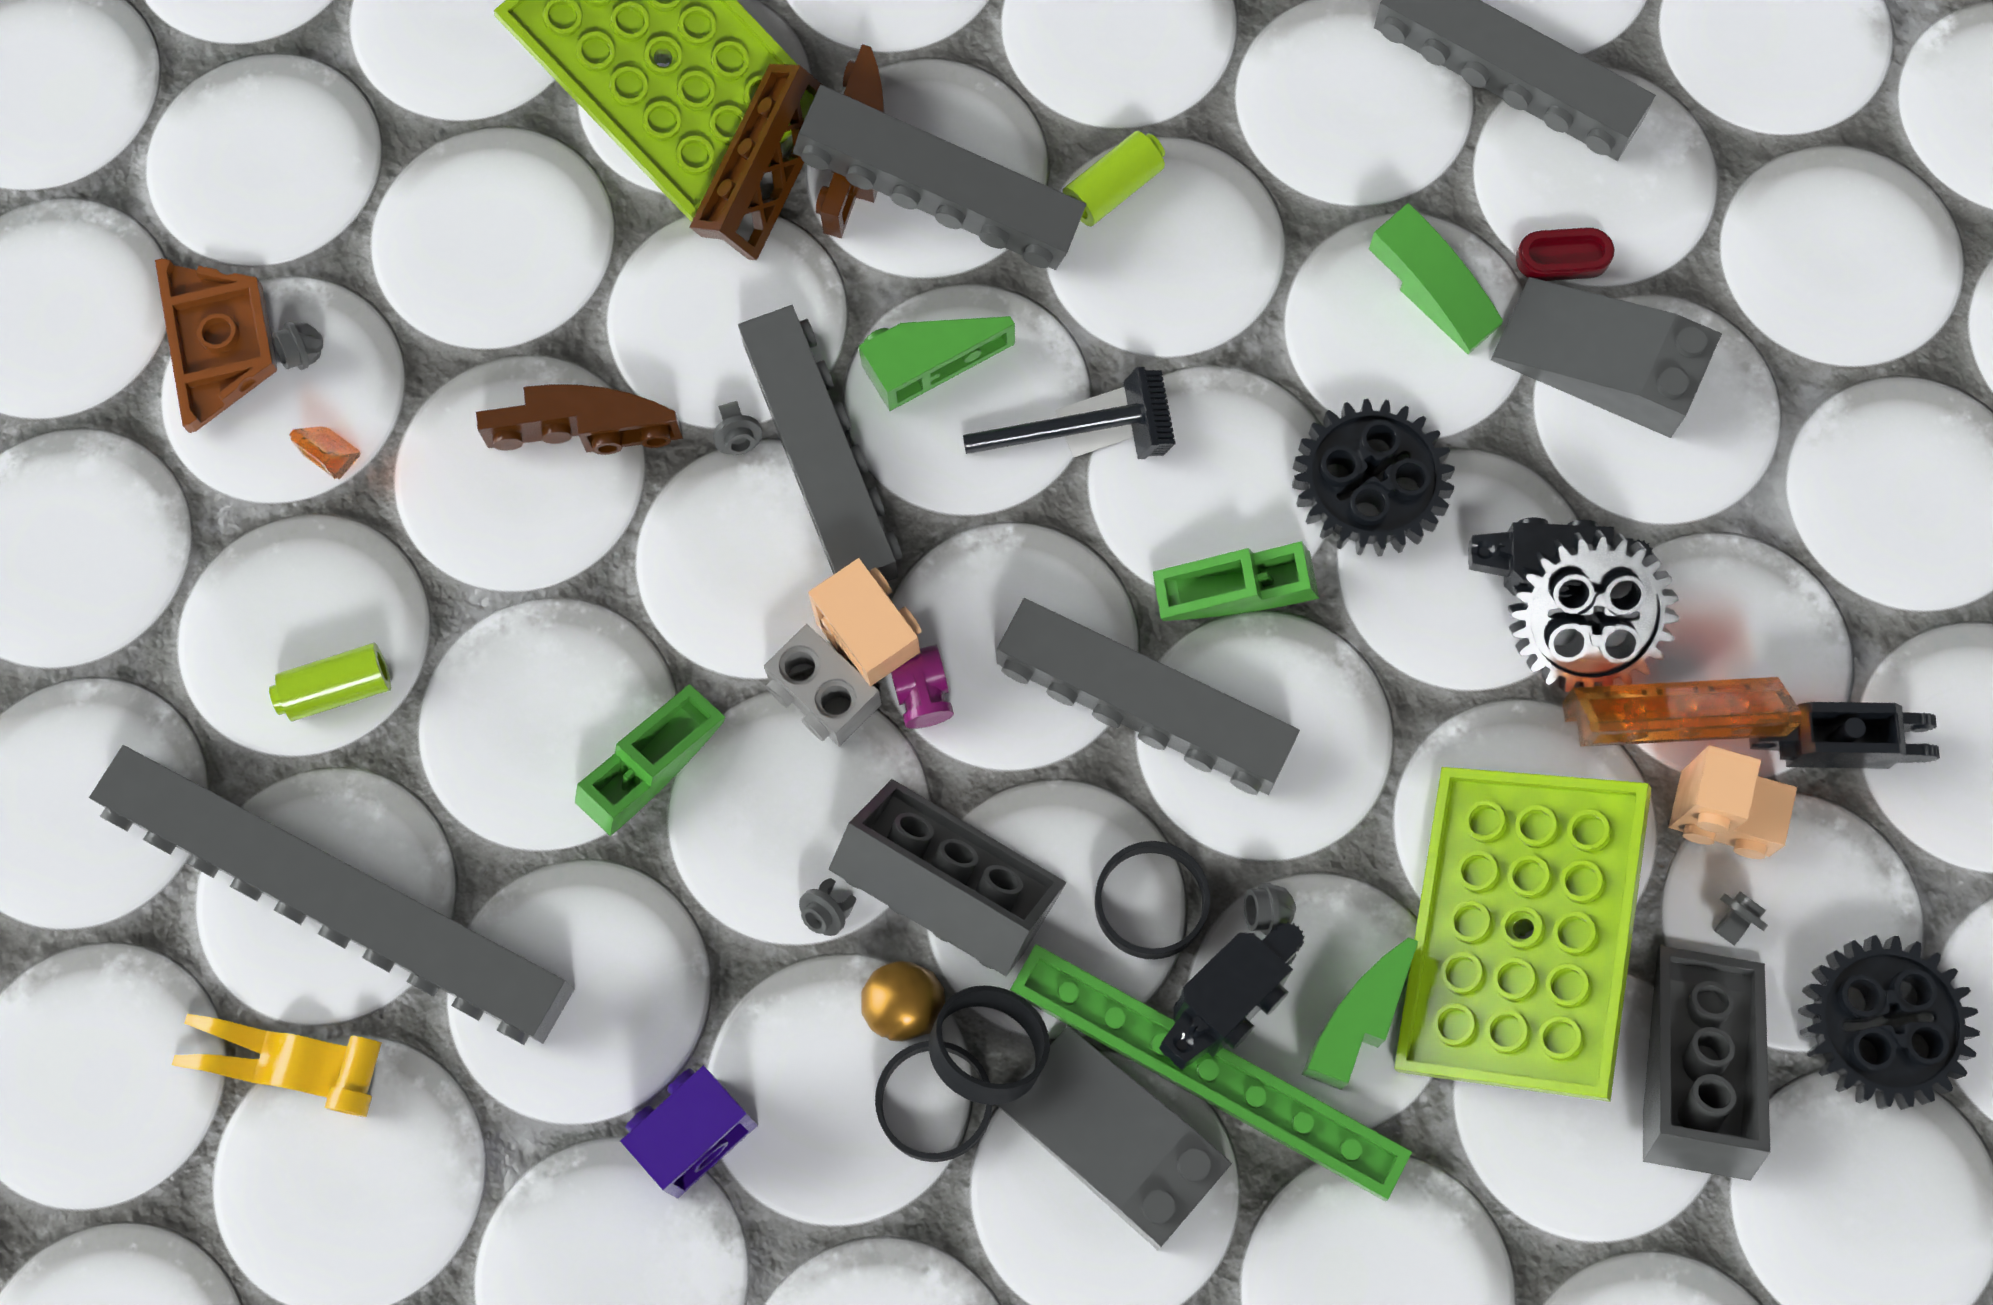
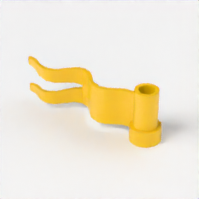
[172,1013,382,1117]

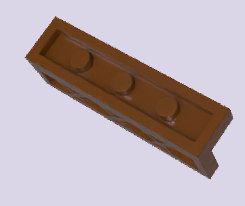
[689,64,822,260]

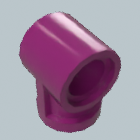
[891,644,954,729]

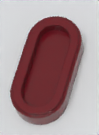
[1516,228,1615,281]

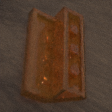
[1562,677,1802,747]

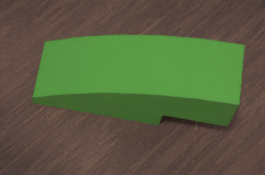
[1369,203,1503,354]
[1153,541,1319,621]
[575,684,725,836]
[1302,937,1418,1090]

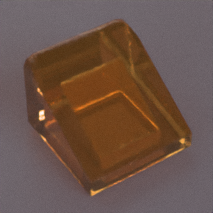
[289,426,361,480]

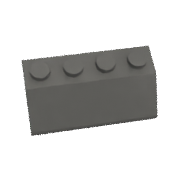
[828,779,1067,976]

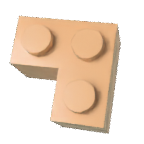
[808,558,922,686]
[1668,745,1797,859]

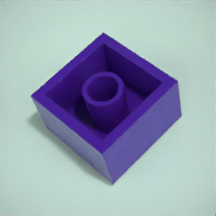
[620,1065,758,1199]

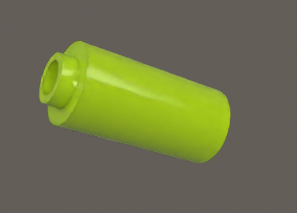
[1062,131,1165,227]
[269,642,391,722]

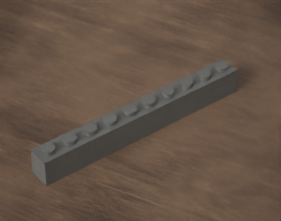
[89,745,575,1045]

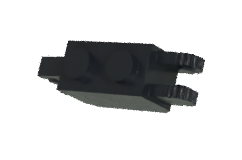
[1468,517,1654,597]
[1748,702,1940,769]
[1159,922,1305,1070]

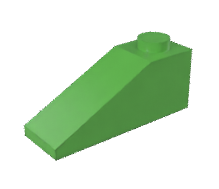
[859,316,1015,411]

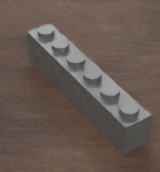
[1374,0,1656,161]
[793,84,1086,270]
[738,304,903,582]
[996,598,1300,795]

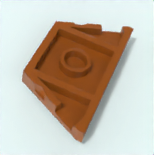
[155,258,278,433]

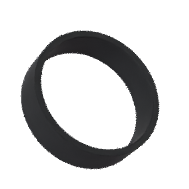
[1095,841,1210,959]
[928,985,1050,1105]
[875,1041,993,1162]

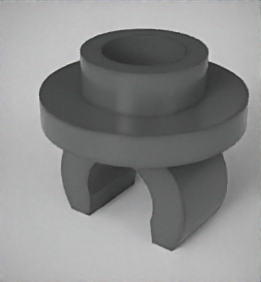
[713,401,762,455]
[799,878,856,936]
[1714,891,1769,946]

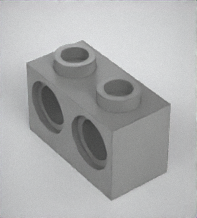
[764,624,882,747]

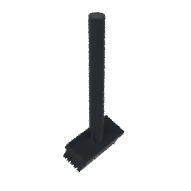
[963,367,1176,459]

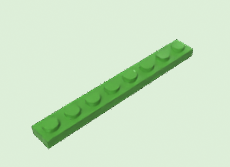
[1010,944,1412,1201]

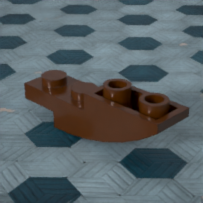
[816,44,885,239]
[476,384,683,455]

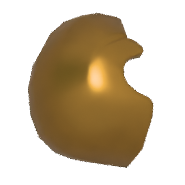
[861,961,945,1042]

